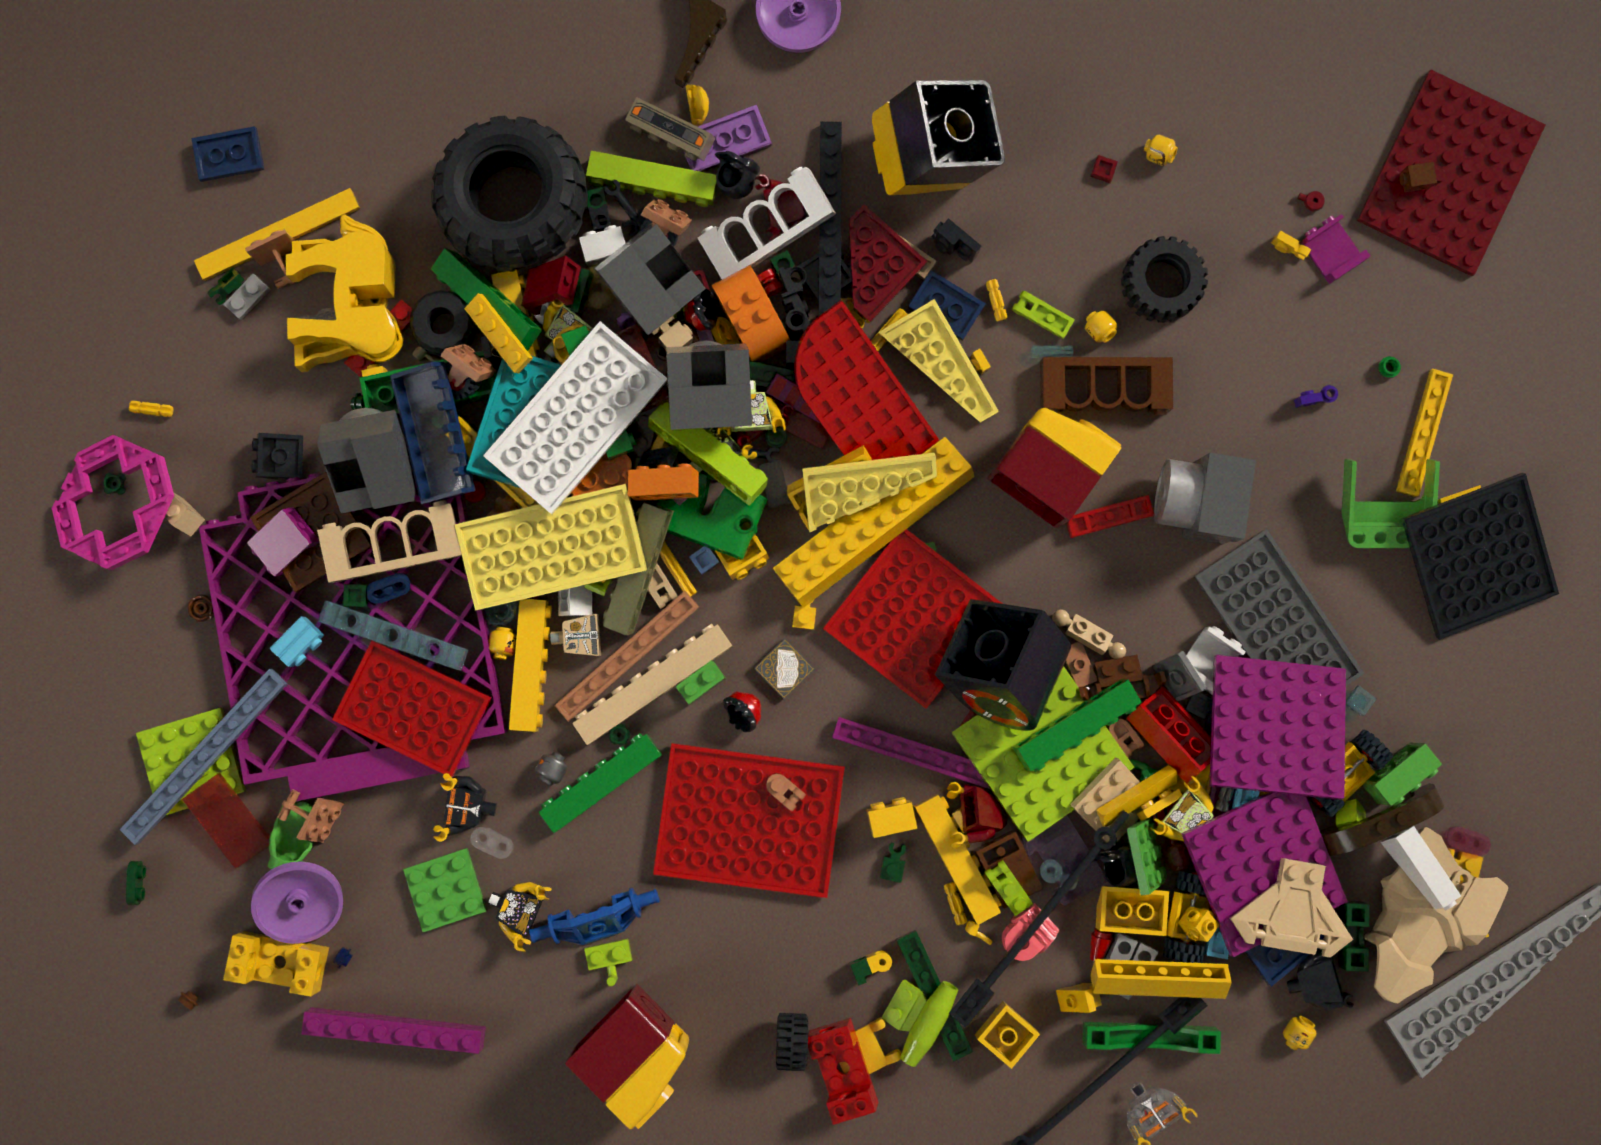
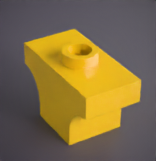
[1056,983,1102,1013]

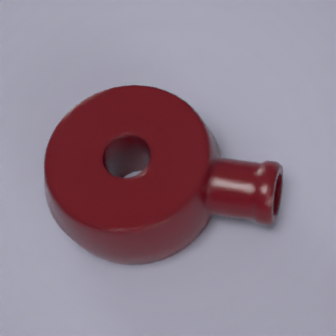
[1298,191,1325,212]

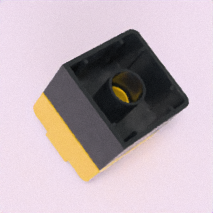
[872,80,1005,195]

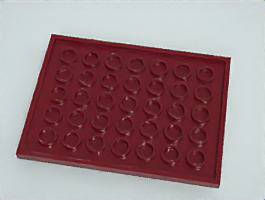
[1357,70,1546,276]

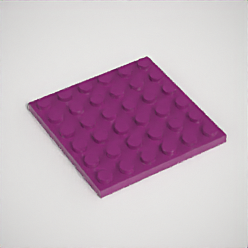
[1210,655,1346,800]
[1181,792,1348,957]

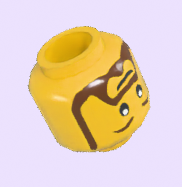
[1144,134,1178,166]

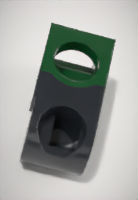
[587,187,611,231]

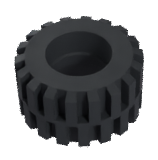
[775,1013,808,1071]

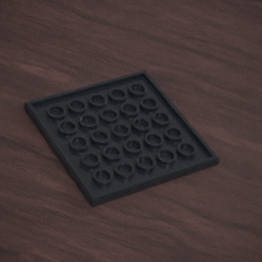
[1401,473,1559,640]

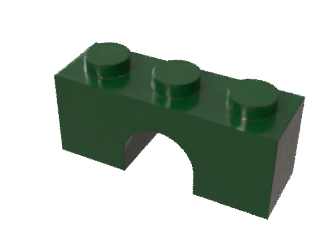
[1338,901,1369,972]

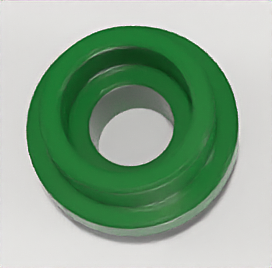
[1378,356,1401,378]

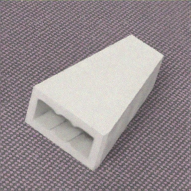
[1381,826,1461,910]

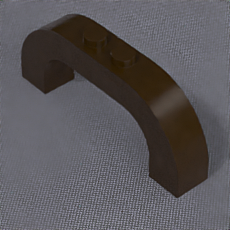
[1320,783,1444,856]

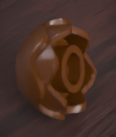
[188,594,214,622]

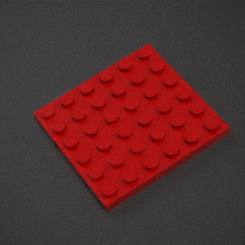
[823,529,1003,709]

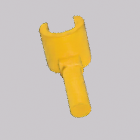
[965,920,993,945]

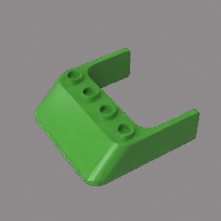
[1342,459,1440,548]

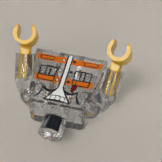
[1127,1081,1197,1145]

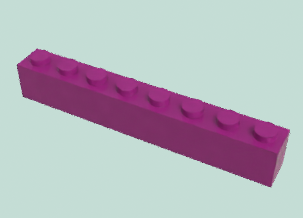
[301,1007,486,1054]

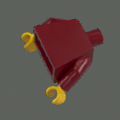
[947,782,1007,848]

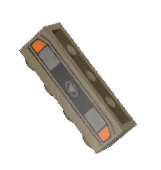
[625,97,715,162]

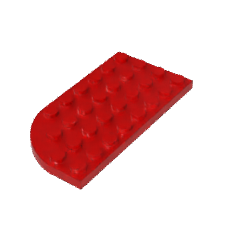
[794,300,940,460]

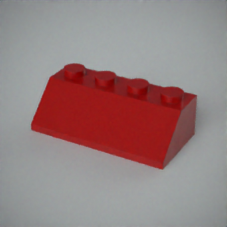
[1126,686,1211,784]

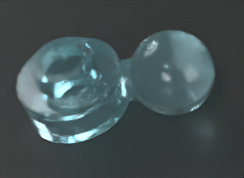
[1040,859,1078,891]

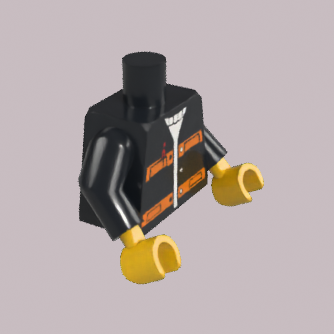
[433,773,497,842]

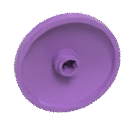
[756,0,841,53]
[251,862,343,944]

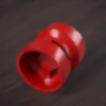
[757,268,784,297]

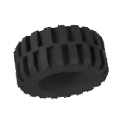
[1121,236,1208,323]

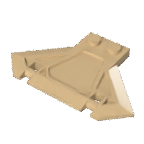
[1230,858,1353,957]

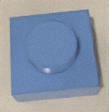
[689,547,720,575]

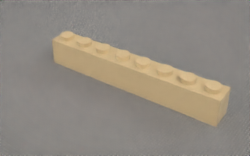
[572,624,733,745]

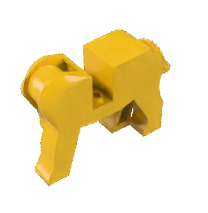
[286,214,403,372]

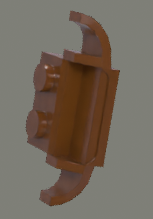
[1079,655,1166,701]

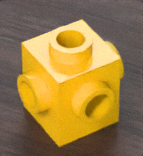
[1178,906,1219,942]

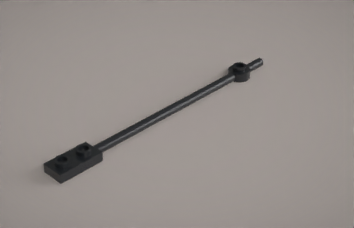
[949,810,1130,1028]
[1011,997,1208,1145]

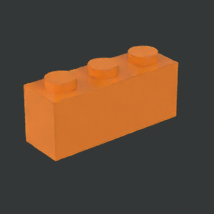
[628,464,699,501]

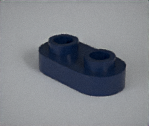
[367,573,410,604]

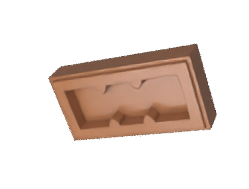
[1066,642,1098,687]

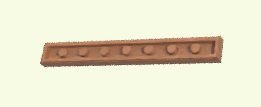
[554,591,699,722]

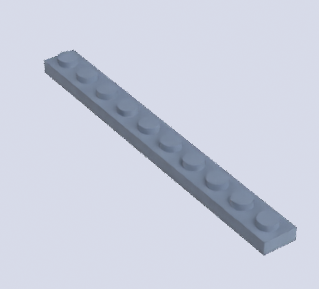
[120,669,287,845]

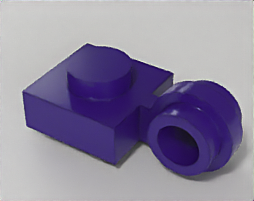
[1294,385,1338,408]

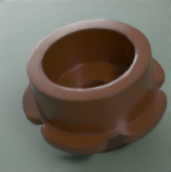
[178,990,199,1011]

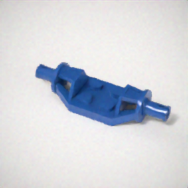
[529,887,660,945]

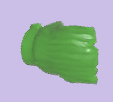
[267,801,313,870]

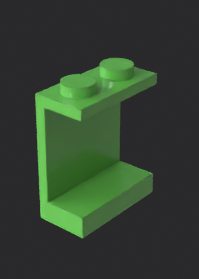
[676,660,726,705]

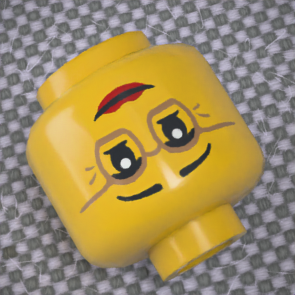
[1283,1016,1317,1050]

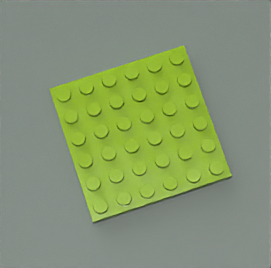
[952,666,1135,842]

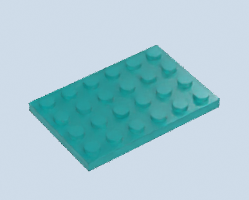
[466,356,562,488]

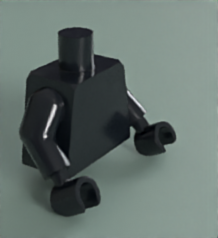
[1287,949,1354,1011]

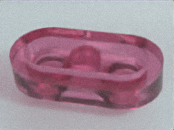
[1445,826,1491,856]

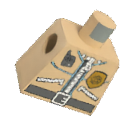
[550,614,601,656]

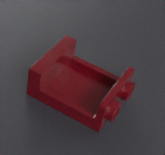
[521,255,581,315]

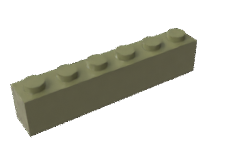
[603,502,674,635]

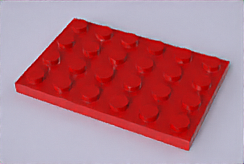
[332,640,492,777]

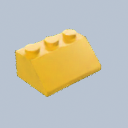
[1095,886,1169,936]

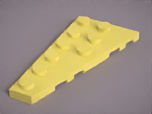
[878,299,999,423]
[802,453,937,532]

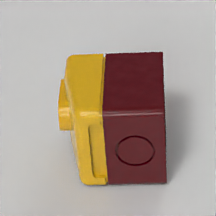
[987,408,1122,529]
[565,984,689,1129]

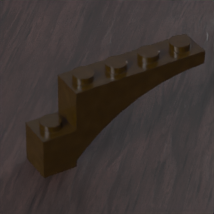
[674,0,727,88]

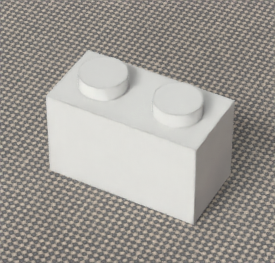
[579,225,625,267]

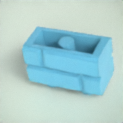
[270,616,324,667]

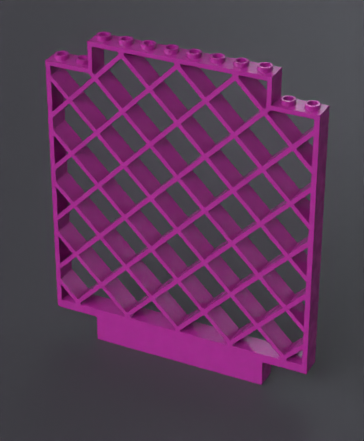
[199,473,508,801]

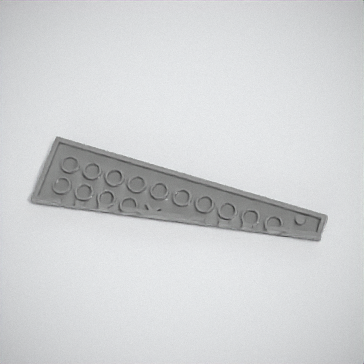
[1384,882,1601,1079]

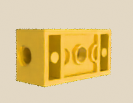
[223,931,329,997]

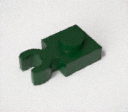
[879,842,906,883]

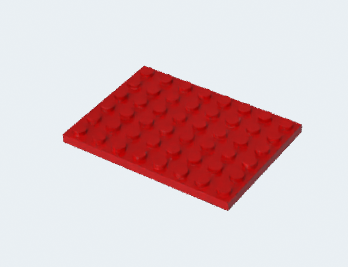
[653,743,845,898]

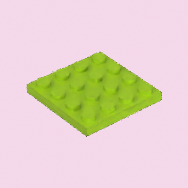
[136,708,246,816]

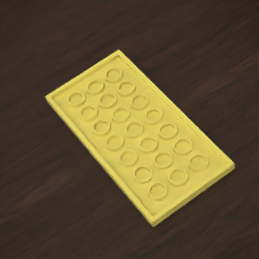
[455,484,647,610]

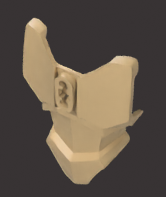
[1363,827,1508,1004]

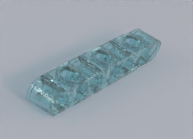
[318,600,469,671]

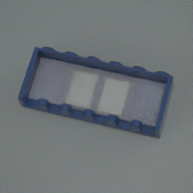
[390,361,476,504]

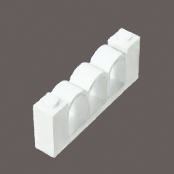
[698,167,836,279]

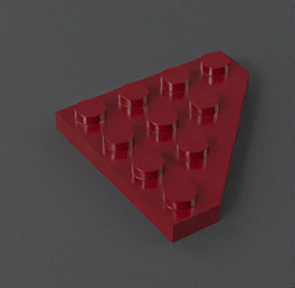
[849,204,927,324]

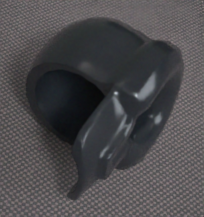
[714,151,760,199]
[1093,843,1138,887]

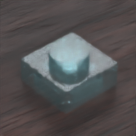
[1346,686,1377,716]

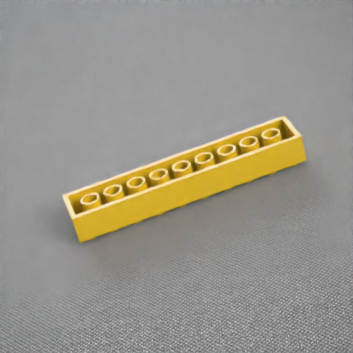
[773,437,975,608]

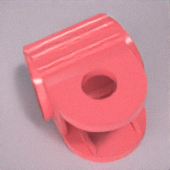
[1002,903,1059,961]

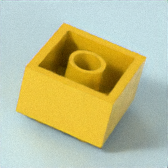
[866,797,917,838]
[975,1001,1040,1069]

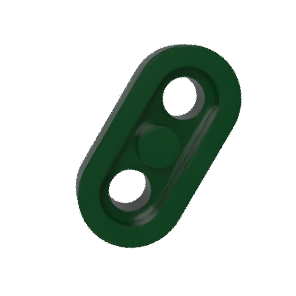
[126,861,146,905]

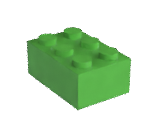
[1362,742,1442,806]

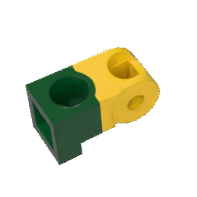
[849,950,892,986]

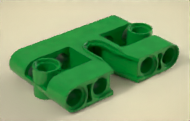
[654,464,768,560]

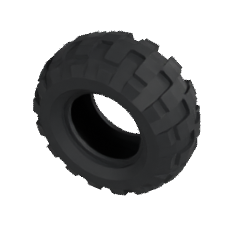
[431,115,588,272]

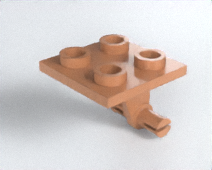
[245,229,295,289]
[277,789,344,843]

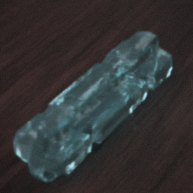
[1031,346,1073,358]

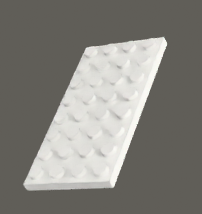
[483,322,668,514]

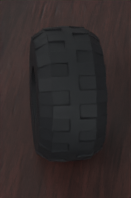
[410,290,477,357]

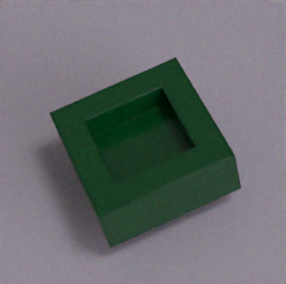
[343,584,368,607]

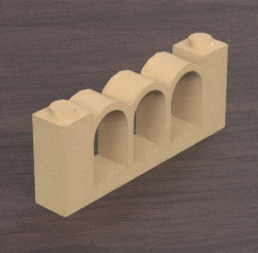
[317,500,462,583]

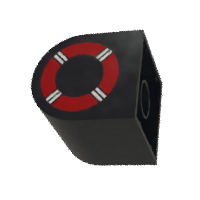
[935,599,1071,731]

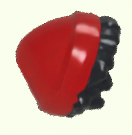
[683,289,721,331]
[723,691,761,733]

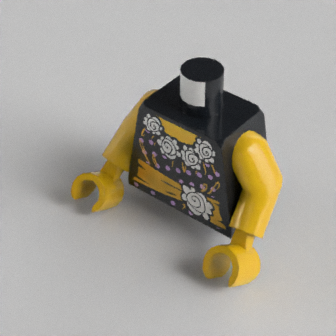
[488,882,552,952]

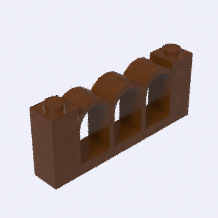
[1040,357,1173,416]

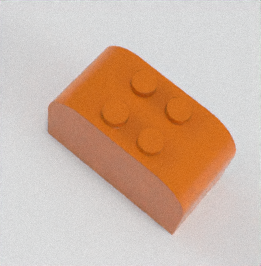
[711,265,790,362]

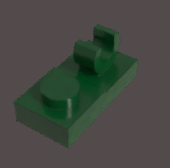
[564,268,594,315]

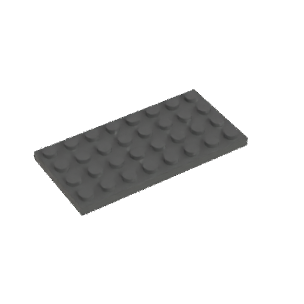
[1194,529,1365,686]

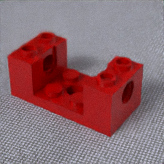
[808,1018,879,1125]

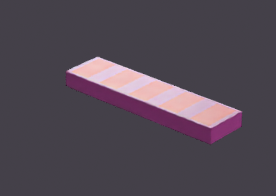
[766,373,820,423]

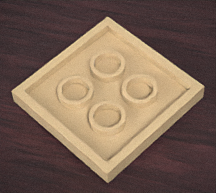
[1070,757,1156,843]

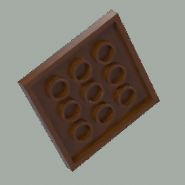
[250,472,372,593]

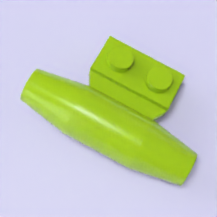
[882,980,958,1067]

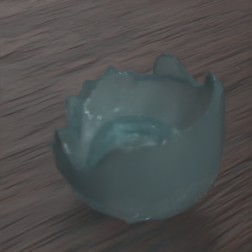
[484,601,517,626]

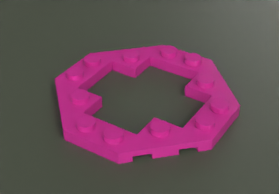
[52,435,174,570]

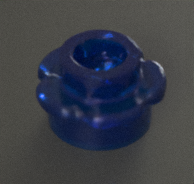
[333,947,353,968]

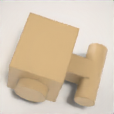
[652,316,693,351]

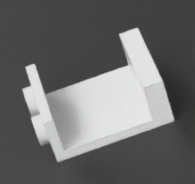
[1186,626,1246,695]

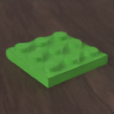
[1127,818,1167,896]
[403,848,487,932]

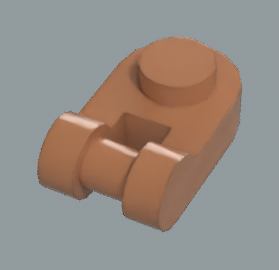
[1108,719,1145,758]
[766,774,806,811]

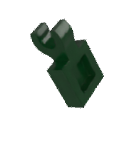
[207,267,244,305]

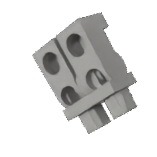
[1105,932,1158,1000]

